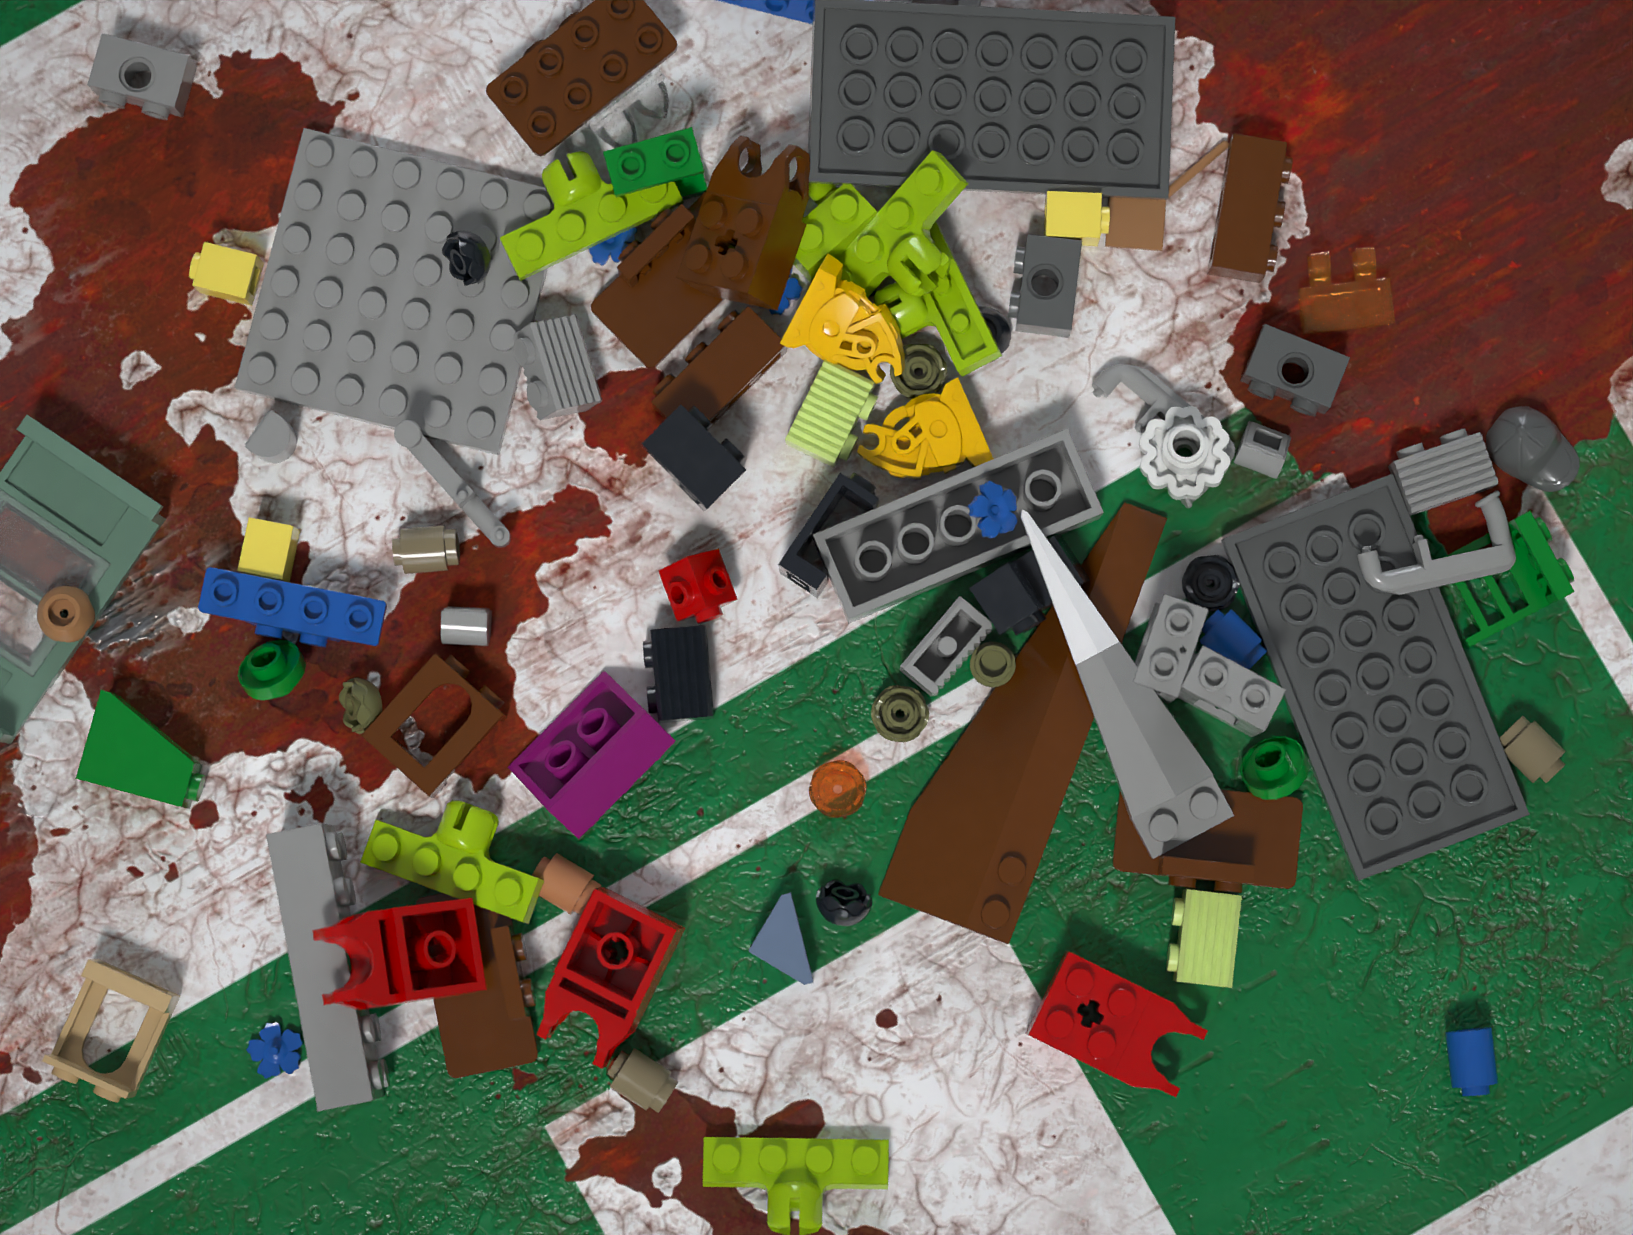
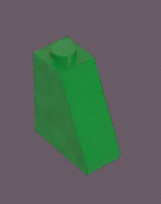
[76,690,205,809]

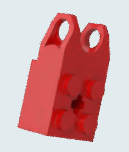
[537,887,685,1068]
[312,898,487,1010]
[1025,951,1208,1098]

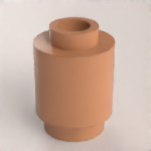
[532,853,602,915]

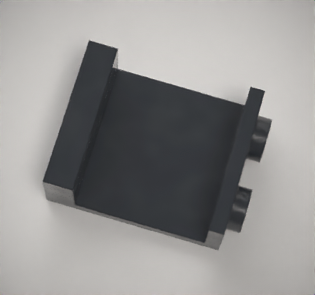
[778,472,879,599]

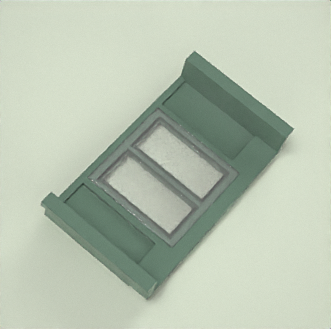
[0,415,166,744]

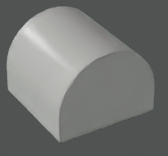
[245,410,297,463]
[1233,421,1291,479]
[441,607,492,646]

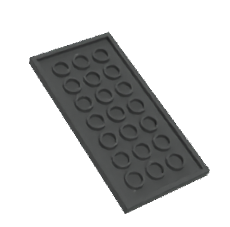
[808,0,1175,200]
[1221,474,1530,881]

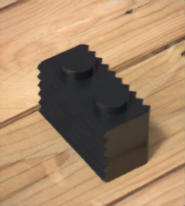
[643,625,714,723]

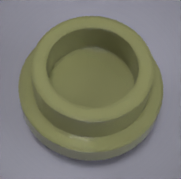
[970,642,1016,688]

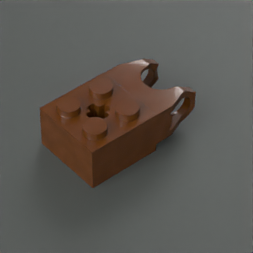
[676,136,810,310]

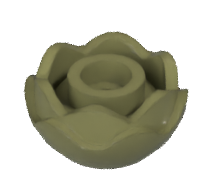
[890,344,947,399]
[339,677,383,734]
[871,685,929,742]

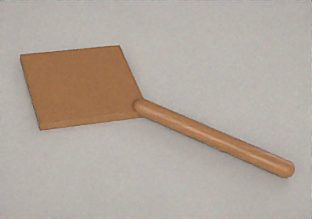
[1105,141,1229,251]

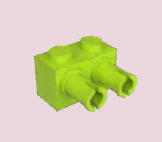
[793,183,877,283]

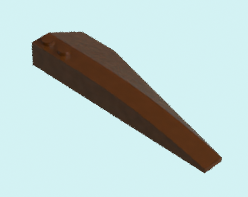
[878,503,1167,945]

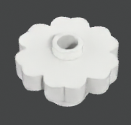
[1139,406,1231,500]

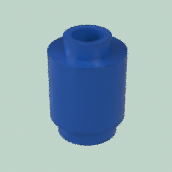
[1199,609,1267,670]

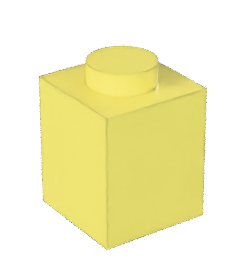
[1044,191,1110,246]
[189,242,264,306]
[237,517,300,582]

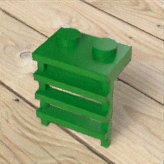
[1443,511,1575,648]

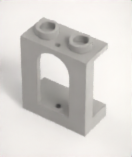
[1133,594,1209,704]
[1178,646,1286,737]

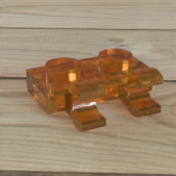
[1297,247,1395,335]

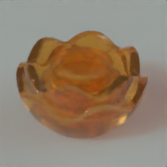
[809,760,867,818]

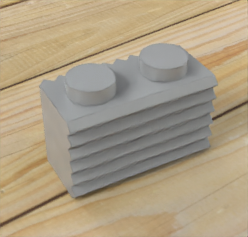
[513,314,603,420]
[1388,429,1498,516]
[899,596,992,696]

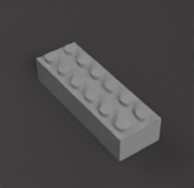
[813,428,1104,624]
[266,823,390,1111]

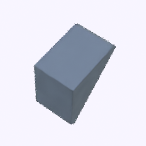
[748,893,814,985]

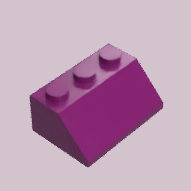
[508,671,675,839]

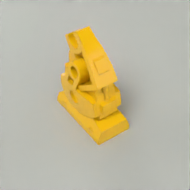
[780,254,905,384]
[857,377,994,480]

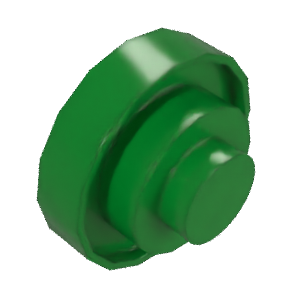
[237,640,306,700]
[1240,736,1310,800]

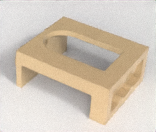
[42,959,180,1103]

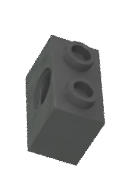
[1008,234,1082,338]
[1240,324,1350,417]

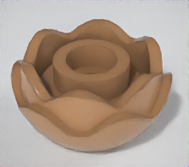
[37,586,95,643]

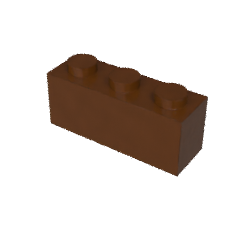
[1207,133,1293,283]
[651,306,788,431]

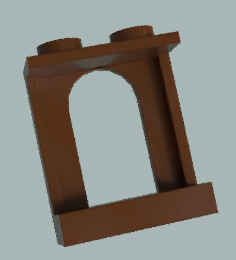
[361,653,507,798]

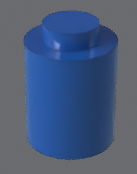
[1445,1027,1498,1096]

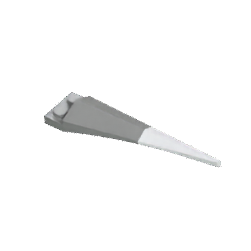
[1021,510,1234,859]

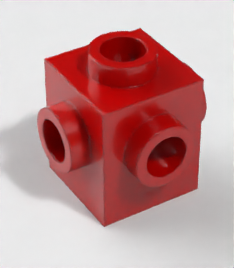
[658,548,738,624]

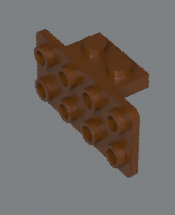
[486,0,678,156]
[591,190,725,368]
[1112,789,1303,893]
[416,893,538,1078]

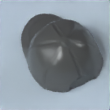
[1486,406,1580,492]

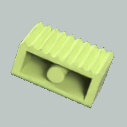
[785,360,879,468]
[1166,889,1242,988]

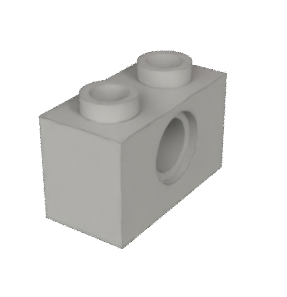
[87,33,197,120]

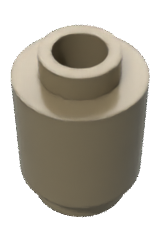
[392,525,460,574]
[1499,716,1566,783]
[607,1048,678,1113]

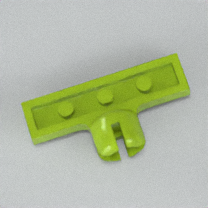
[837,150,969,298]
[499,151,684,281]
[874,221,1002,377]
[360,800,544,924]
[703,1137,889,1235]

